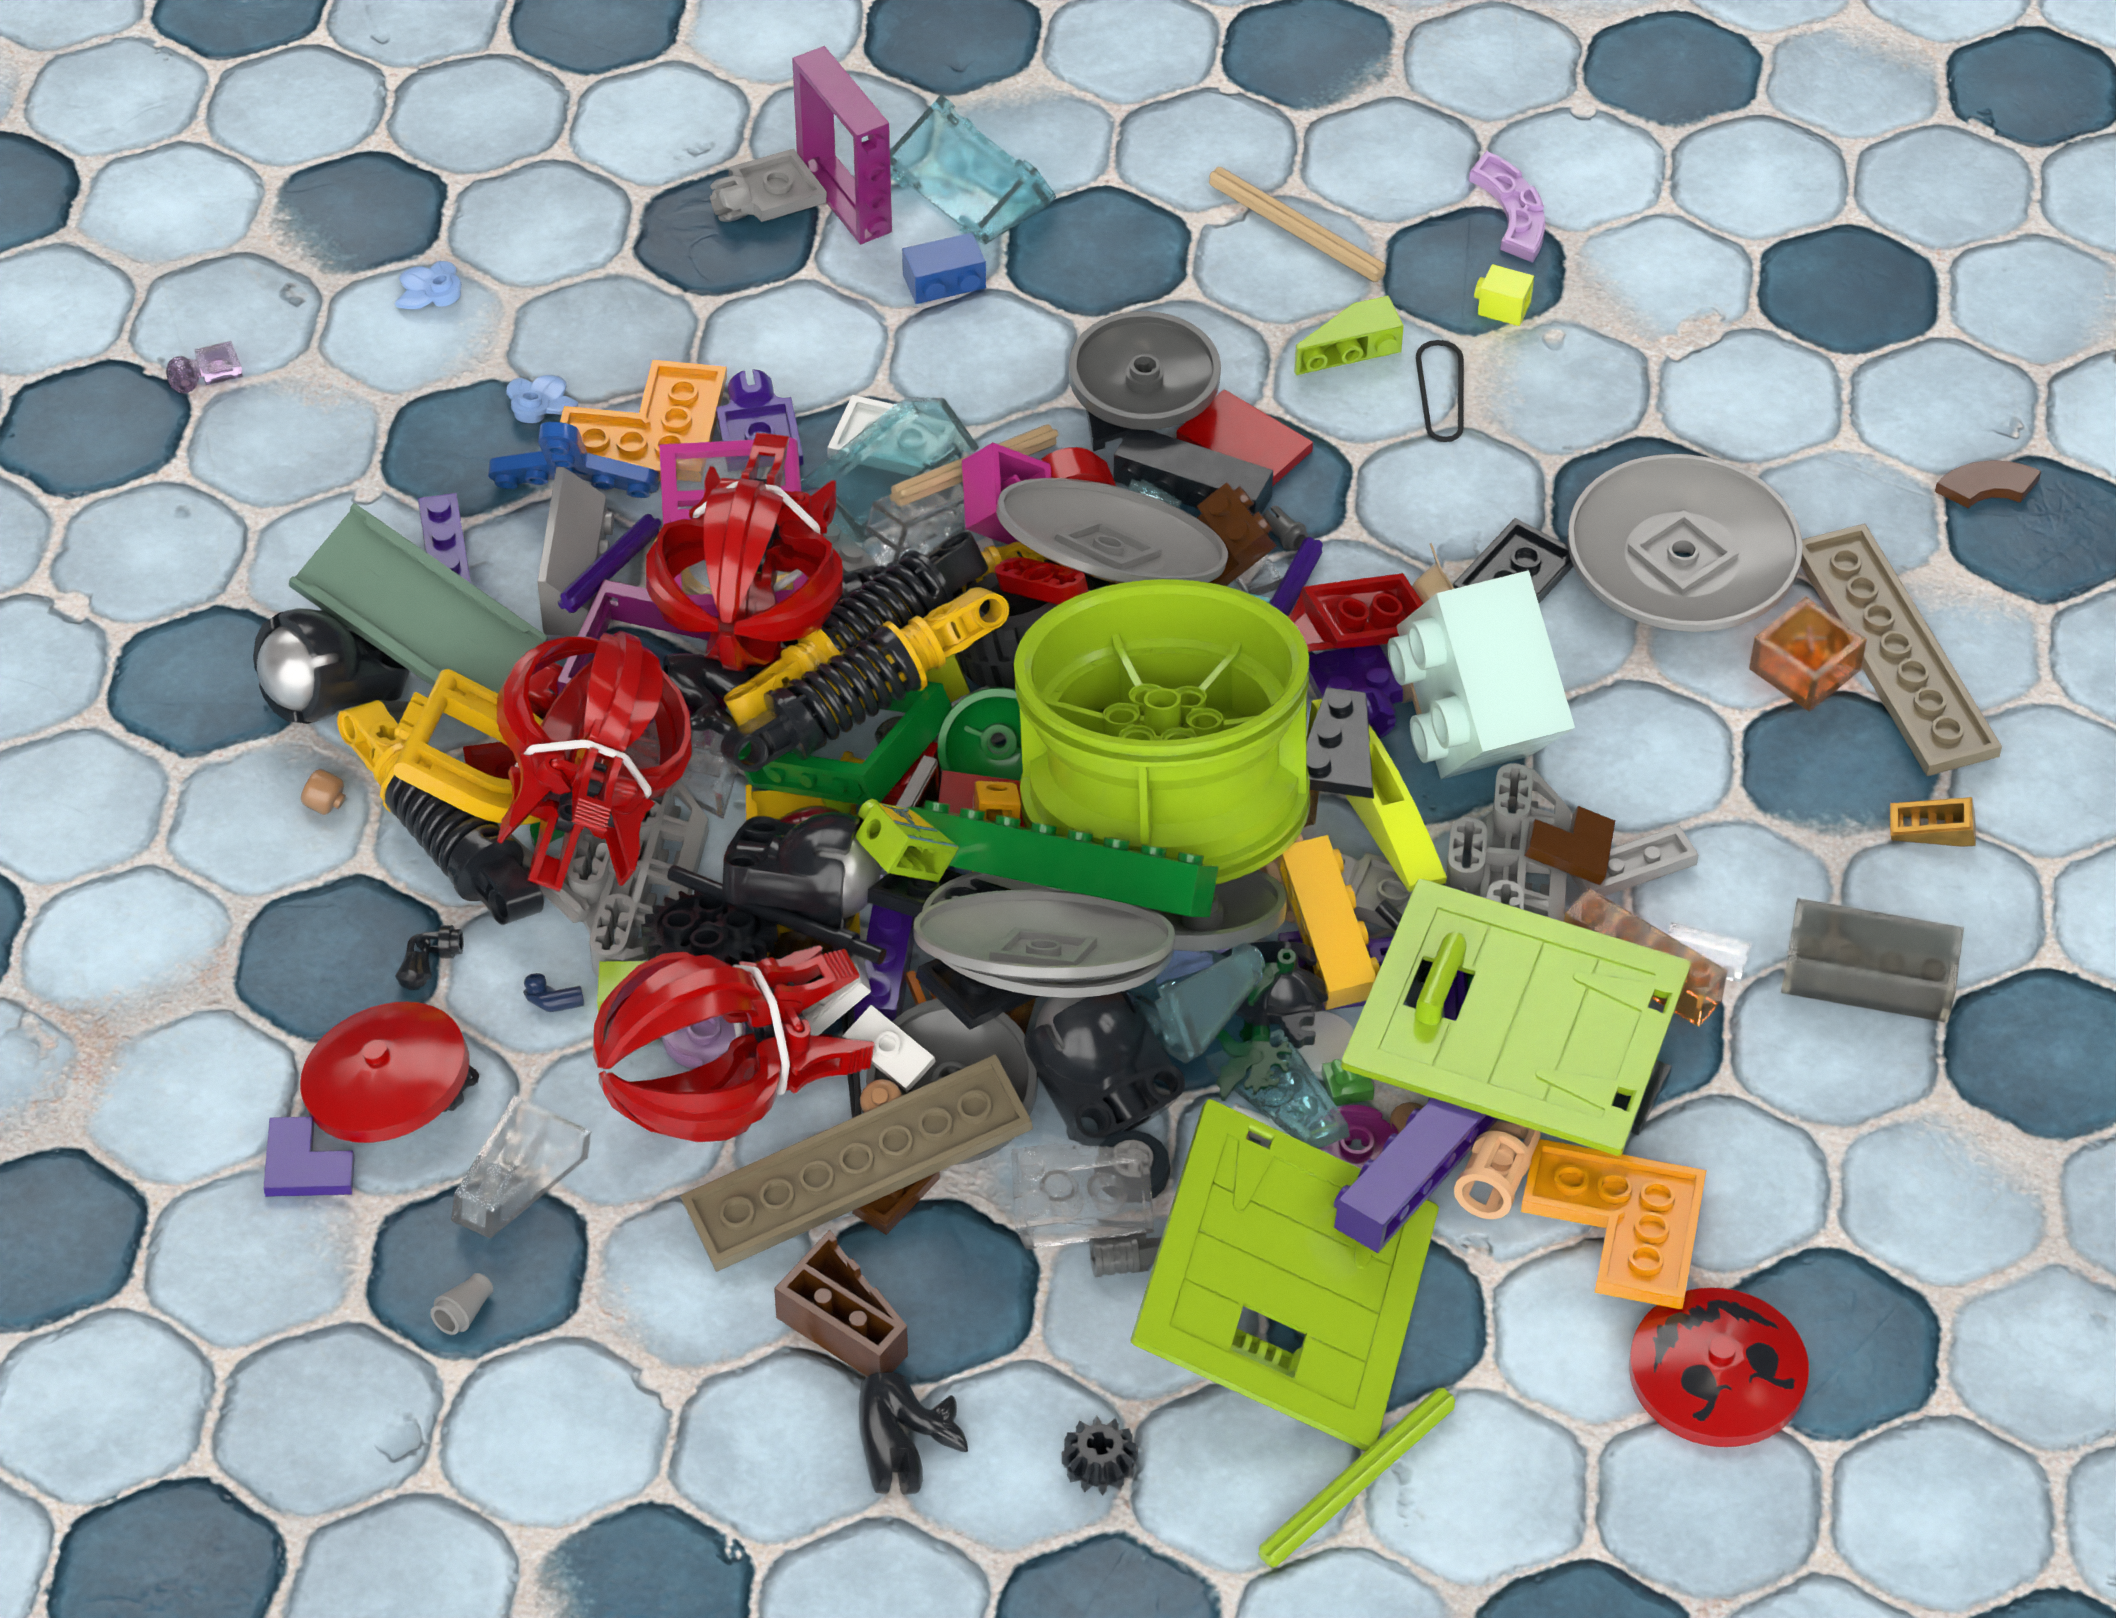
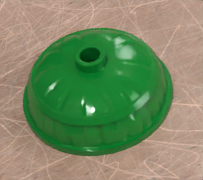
[937,687,1023,781]

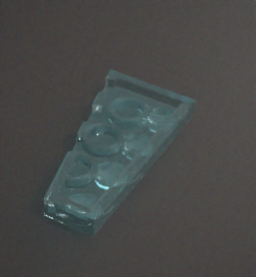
[1205,1029,1350,1149]

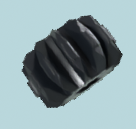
[1061,1415,1138,1496]

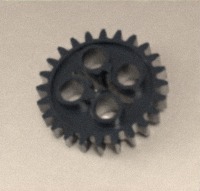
[641,890,778,966]

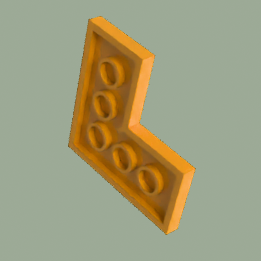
[560,360,727,485]
[1521,1139,1707,1309]

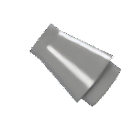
[430,1273,493,1335]

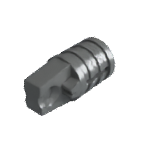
[1089,1232,1162,1277]

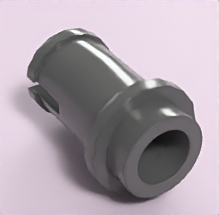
[1263,506,1308,551]

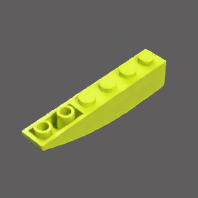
[1307,698,1447,892]

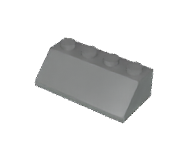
[537,467,614,636]

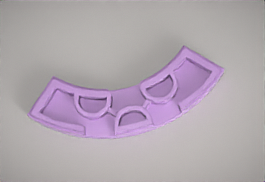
[1469,151,1545,263]

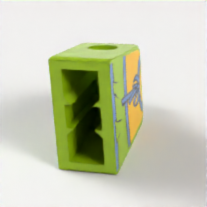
[856,799,959,882]

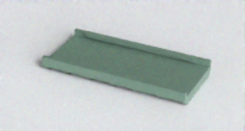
[289,503,548,694]

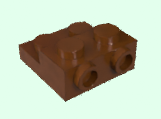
[1197,482,1277,587]

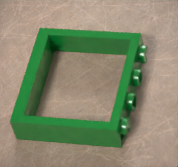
[738,681,952,805]

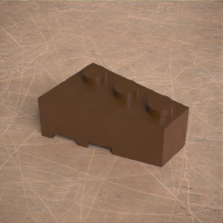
[774,1230,908,1377]

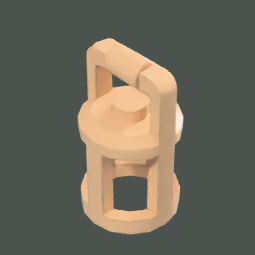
[1454,1122,1541,1219]

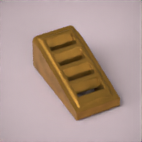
[1890,797,1976,847]

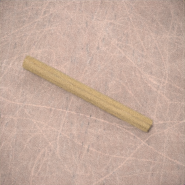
[1209,167,1386,282]
[889,424,1058,507]

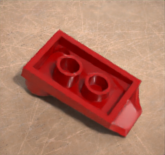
[1288,573,1423,652]

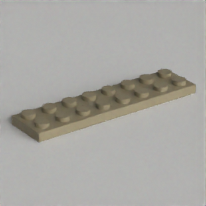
[1801,523,2002,776]
[680,1054,1033,1272]

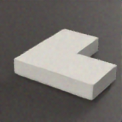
[802,955,871,1036]

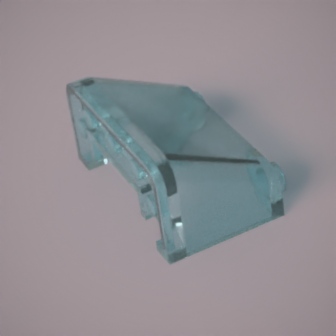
[890,94,1056,245]
[1128,942,1265,1063]

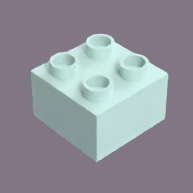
[1388,570,1575,779]

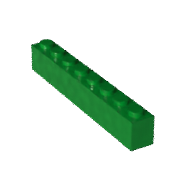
[908,800,1219,917]

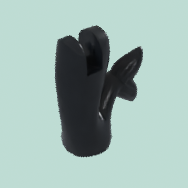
[662,653,767,736]
[859,1372,968,1495]

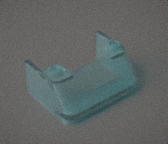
[801,397,980,543]

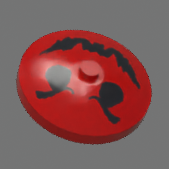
[1629,1287,1809,1447]

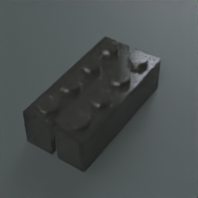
[1781,898,1964,1023]

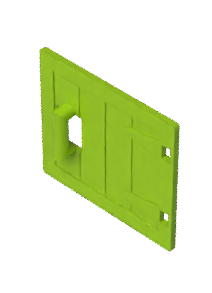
[1341,879,1691,1156]
[1130,1099,1439,1451]

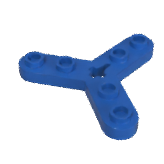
[488,422,660,498]

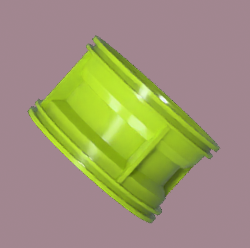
[1014,579,1310,885]

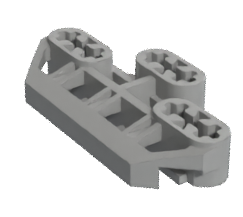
[1445,763,1571,922]
[567,780,709,976]

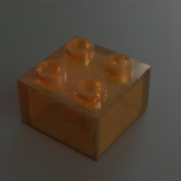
[1749,597,1867,712]

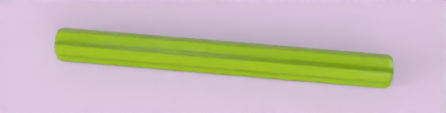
[1258,1387,1456,1568]

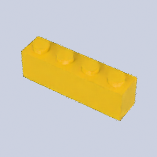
[1277,835,1380,1010]

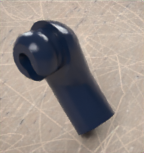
[523,973,584,1012]

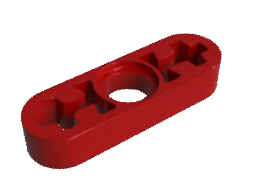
[995,557,1089,605]

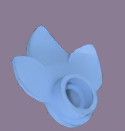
[395,261,462,309]
[506,375,578,423]

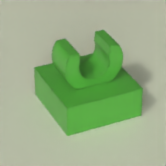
[1321,1059,1374,1107]

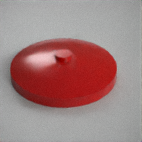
[300,1002,470,1143]

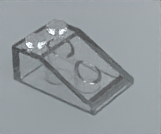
[1011,1143,1154,1250]

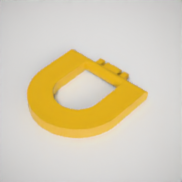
[393,669,543,825]

